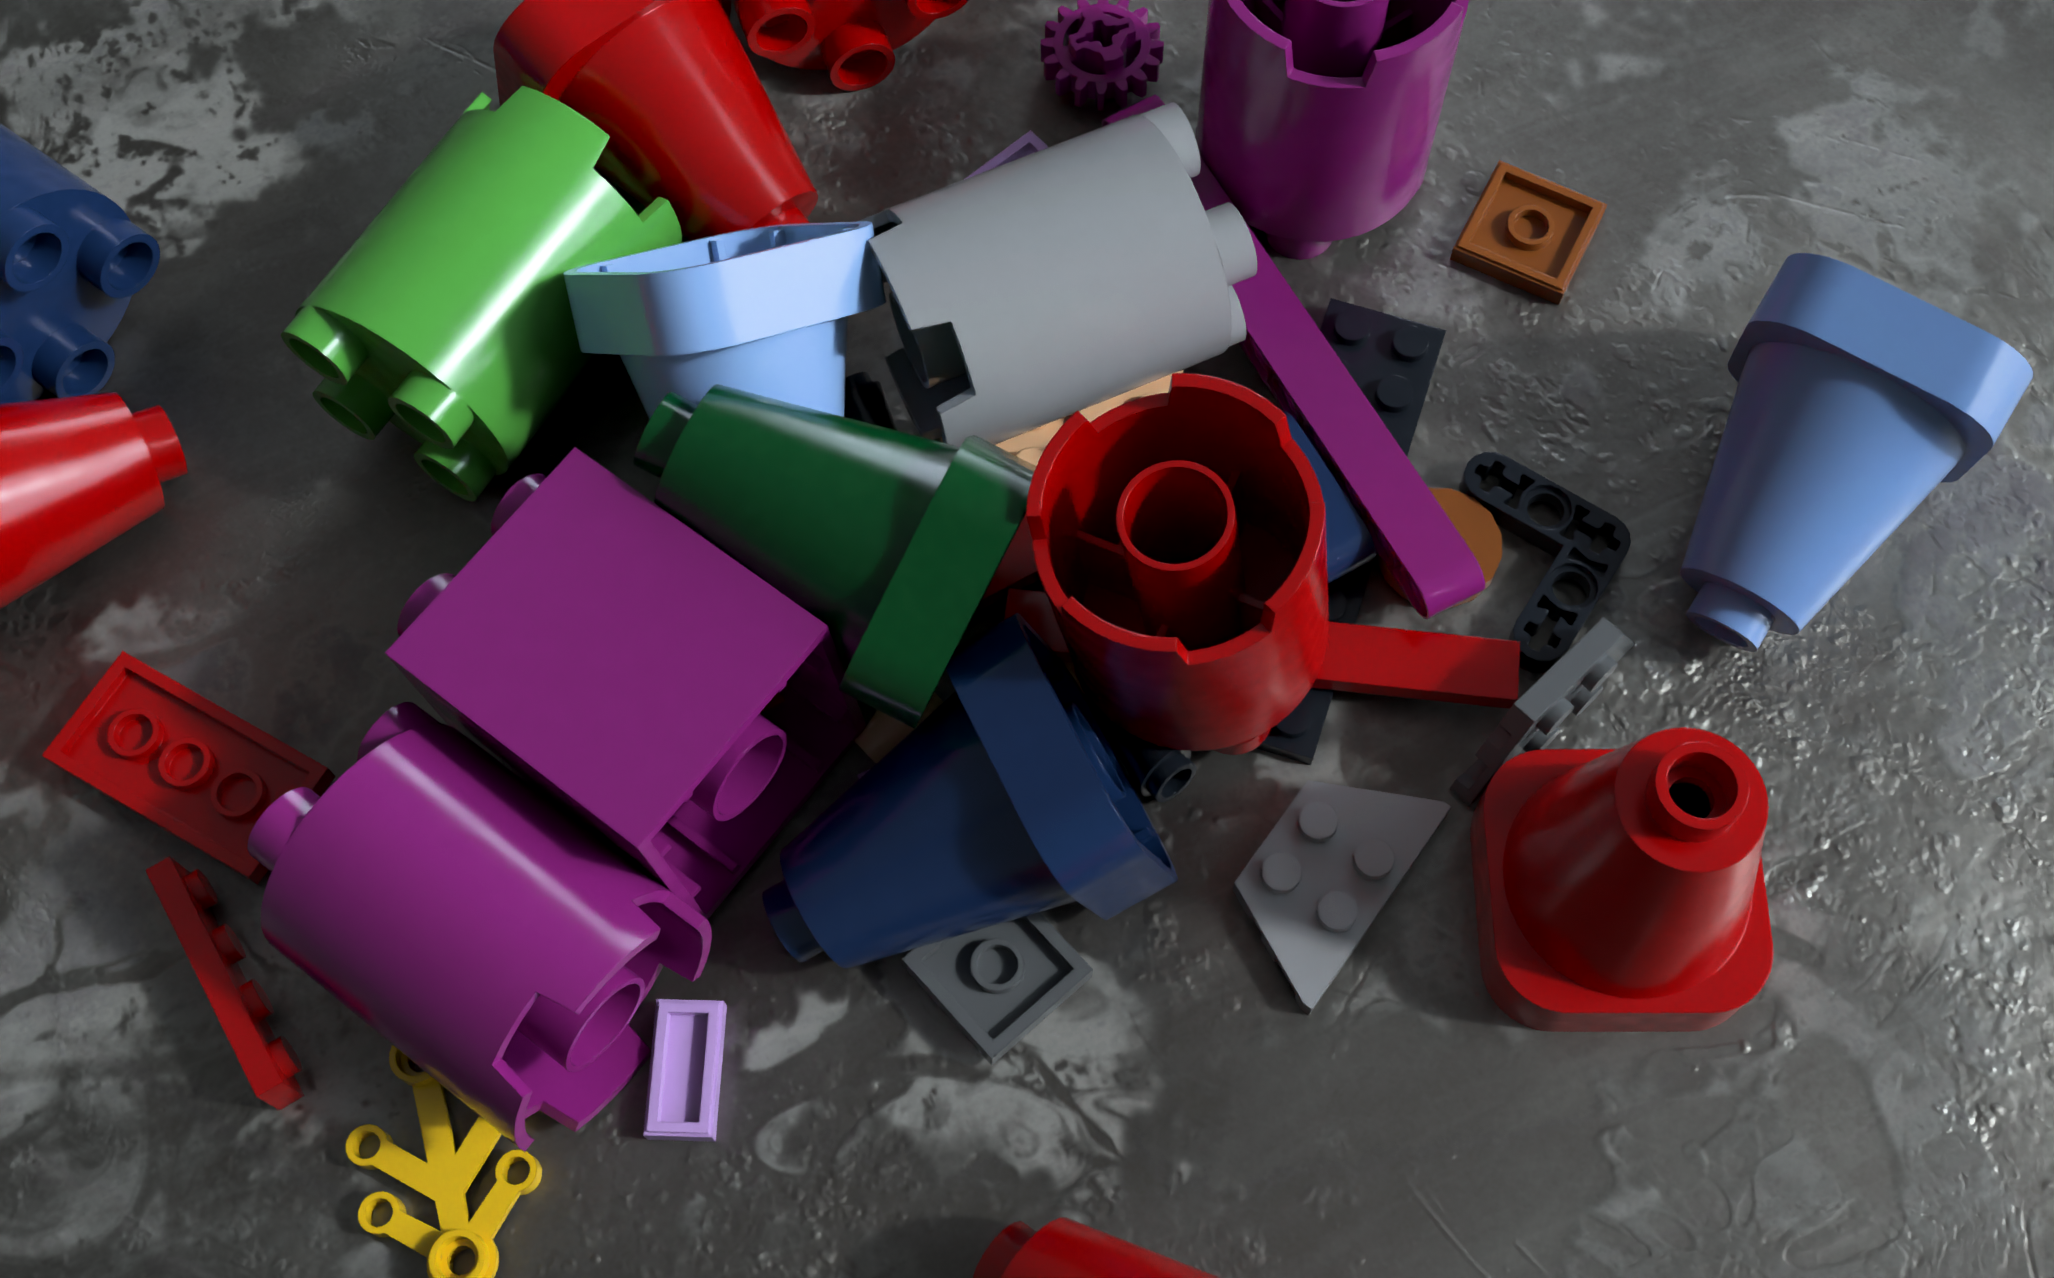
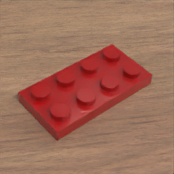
[41,651,336,885]

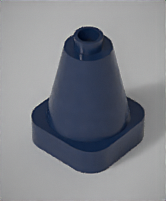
[762,613,1178,969]

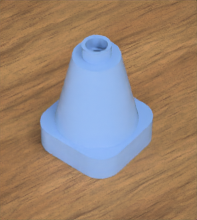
[563,221,886,420]

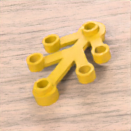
[345,1045,542,1278]

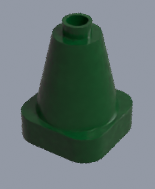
[633,384,1036,729]

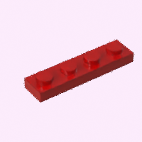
[145,856,304,1110]

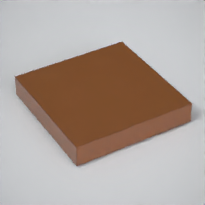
[1450,160,1608,305]

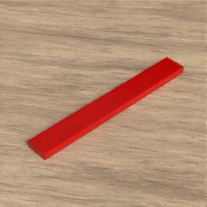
[1004,588,1521,709]

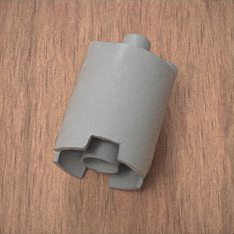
[859,102,1257,447]

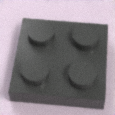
[902,912,1093,1065]

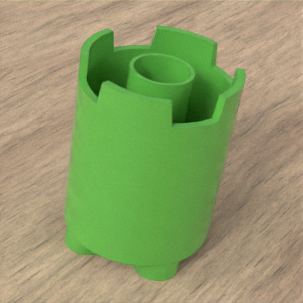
[281,86,682,501]

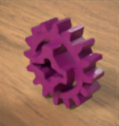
[1040,0,1164,111]

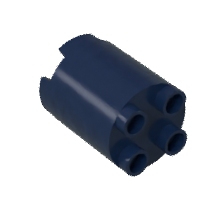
[0,123,160,404]

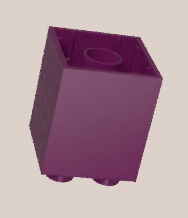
[385,447,866,920]

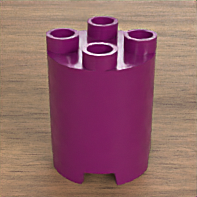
[1195,0,1469,260]
[248,702,712,1151]

